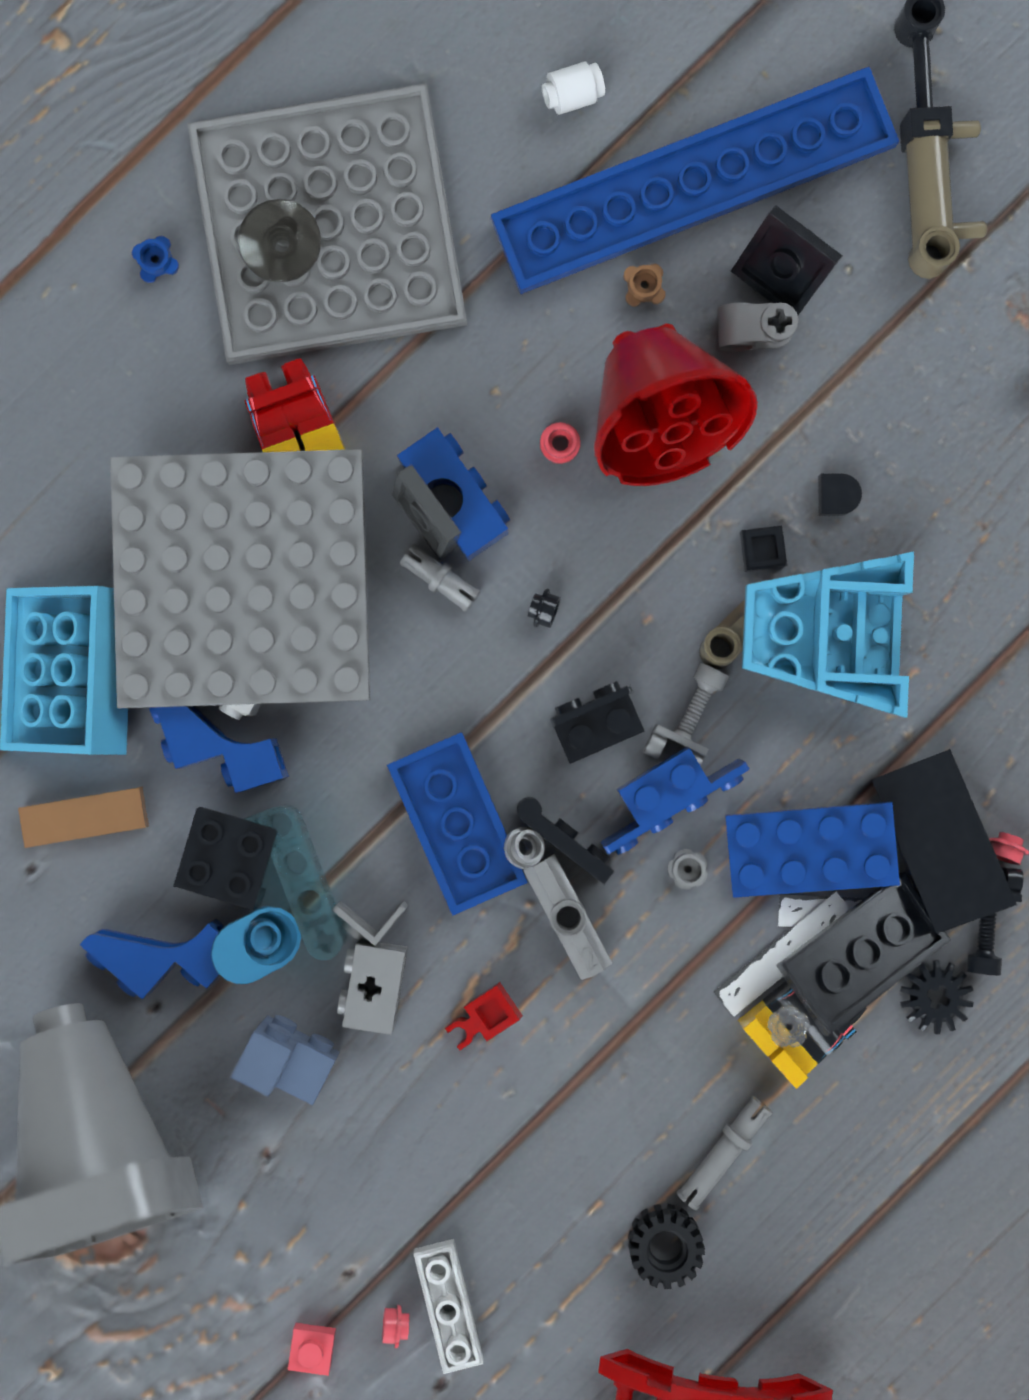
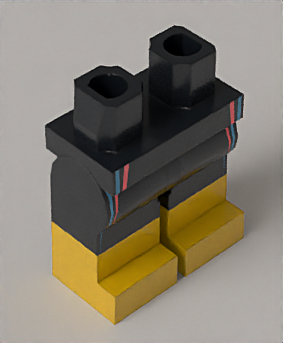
[738,981,867,1089]

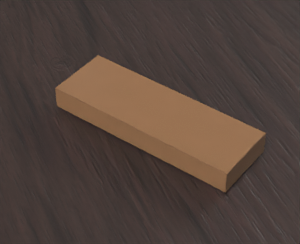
[18,787,149,848]

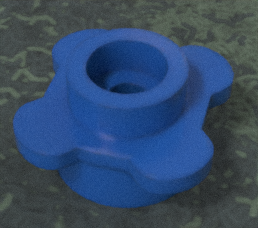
[132,236,179,283]

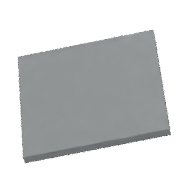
[187,83,467,365]

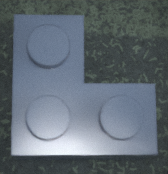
[230,1015,340,1105]

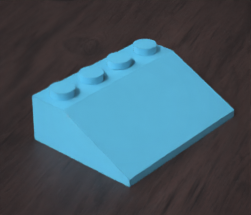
[0,586,128,755]

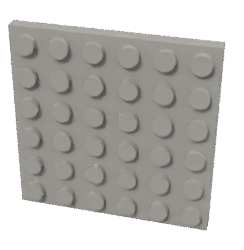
[110,449,371,708]

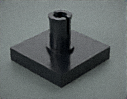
[731,205,843,315]

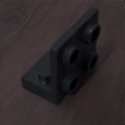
[550,681,645,764]
[173,807,278,910]

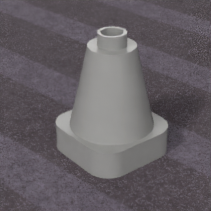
[0,1003,203,1266]

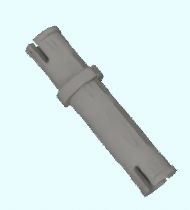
[676,1096,773,1211]

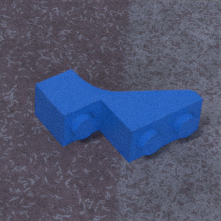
[149,706,289,793]
[80,919,225,999]

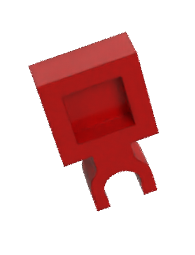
[445,982,523,1051]

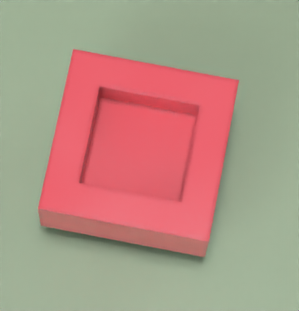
[288,1323,336,1376]

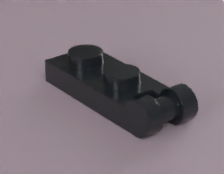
[517,797,614,884]

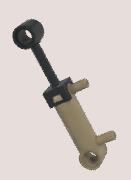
[894,0,987,279]

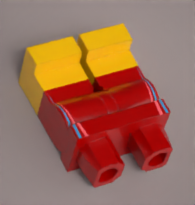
[244,358,346,452]

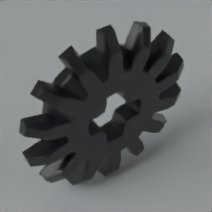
[900,960,974,1034]

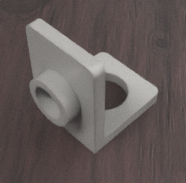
[332,901,408,946]

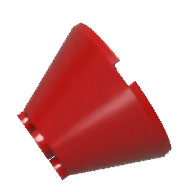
[594,324,757,486]

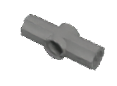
[523,853,613,980]

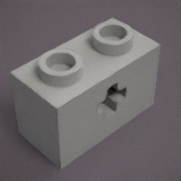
[337,939,408,1035]

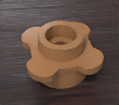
[623,264,666,307]

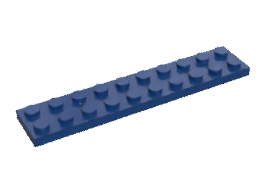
[491,66,899,295]

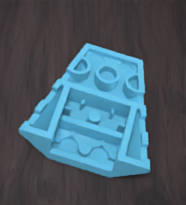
[742,551,914,718]

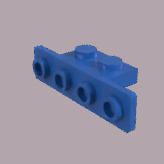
[600,747,750,855]

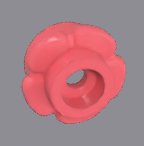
[989,832,1029,865]
[382,1305,409,1348]

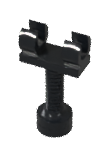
[967,867,1023,976]

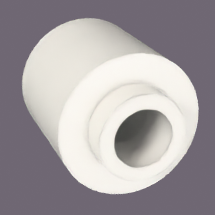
[542,61,605,115]

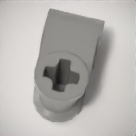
[717,302,799,352]

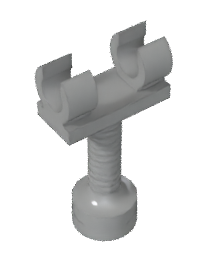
[643,663,729,766]

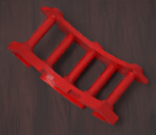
[598,1349,833,1400]

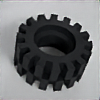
[628,1204,705,1289]

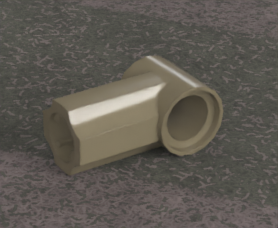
[699,599,745,669]

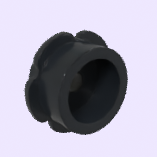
[528,589,560,628]

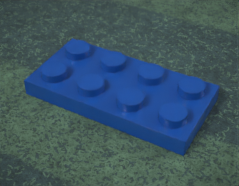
[387,732,528,916]
[725,802,900,898]

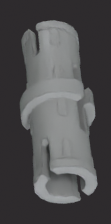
[400,543,481,612]

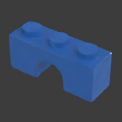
[397,427,510,561]

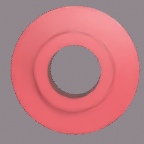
[540,422,581,464]

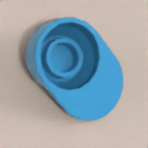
[211,906,301,984]

